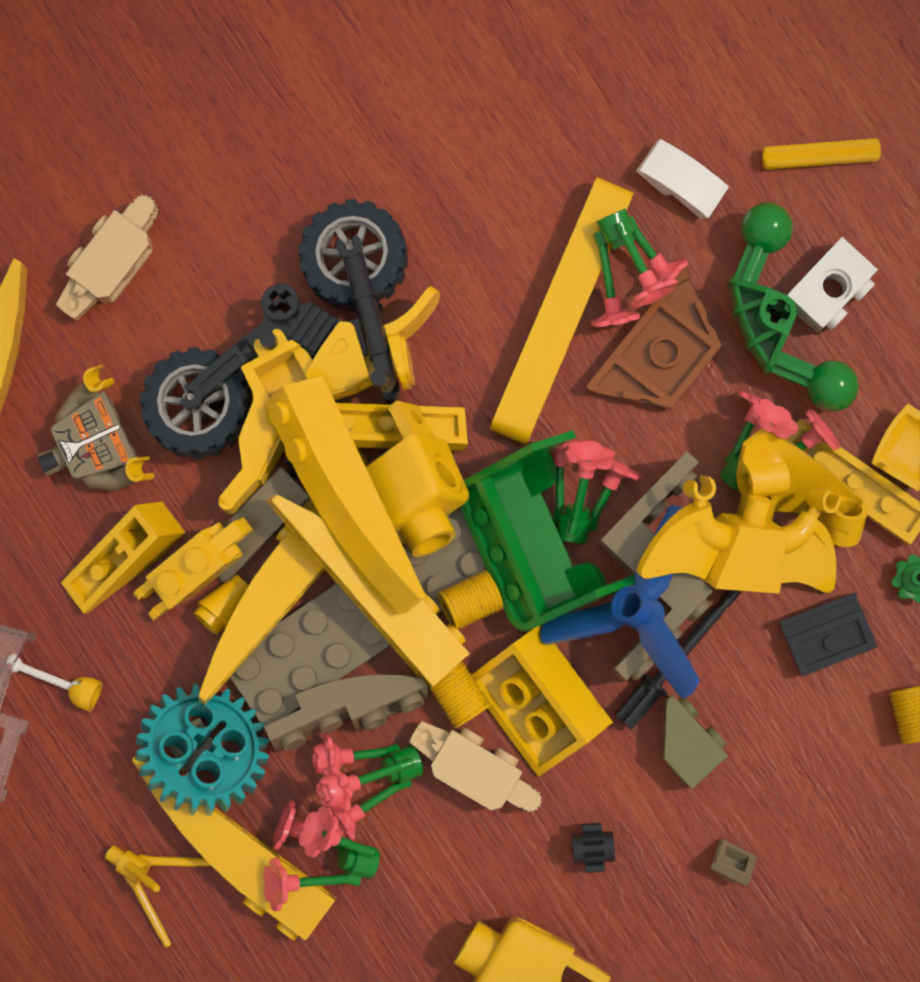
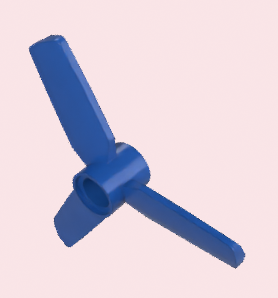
[540,505,699,698]

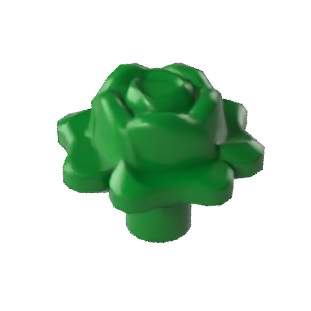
[891,554,920,603]

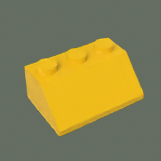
[471,626,613,777]

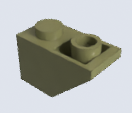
[661,695,728,789]

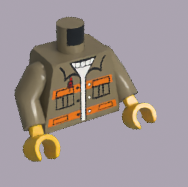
[37,364,155,491]

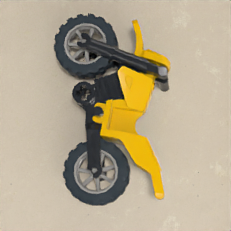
[140,199,440,514]

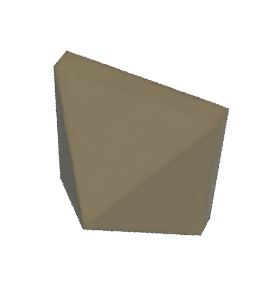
[710,839,757,886]

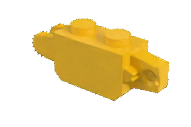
[133,517,253,621]

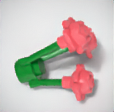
[312,734,423,842]

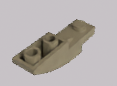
[264,674,430,751]

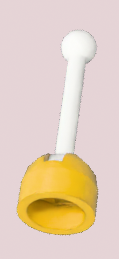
[6,656,103,712]

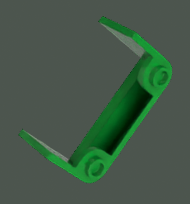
[460,430,635,631]

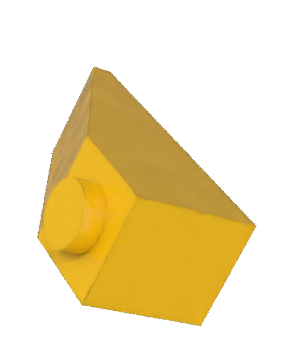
[61,501,185,614]

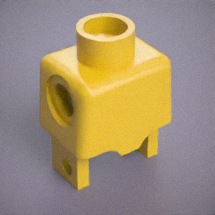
[356,400,469,557]
[453,917,611,982]

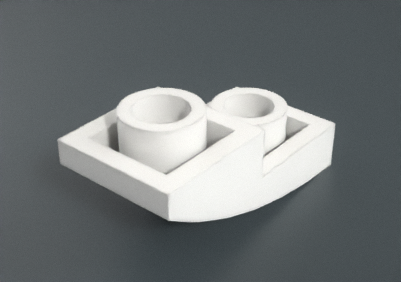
[636,139,729,219]

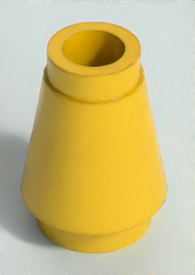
[193,575,249,635]

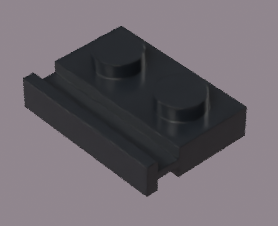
[778,592,877,677]

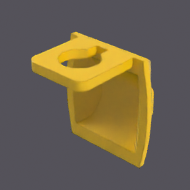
[871,403,920,491]

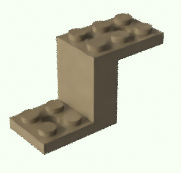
[597,451,713,681]

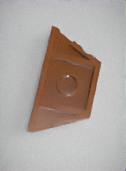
[585,269,722,410]

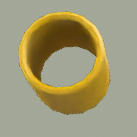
[438,570,504,630]
[427,662,491,728]
[889,686,920,745]

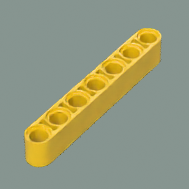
[489,177,634,445]

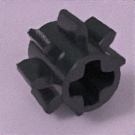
[571,823,615,873]

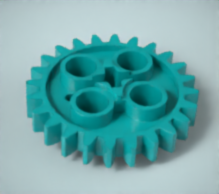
[135,684,269,816]

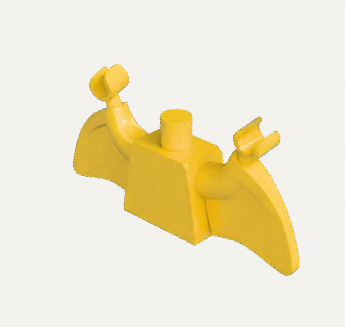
[636,475,841,594]

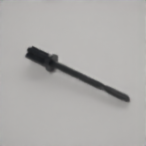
[614,590,743,730]

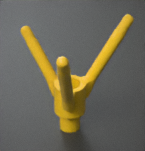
[105,845,210,947]

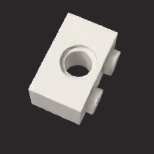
[787,237,878,334]

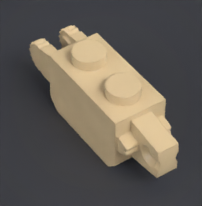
[56,194,159,321]
[409,721,542,812]

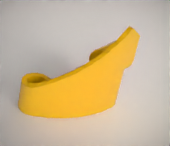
[736,428,868,547]

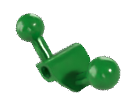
[726,202,859,412]

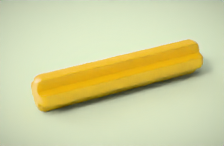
[762,138,881,170]

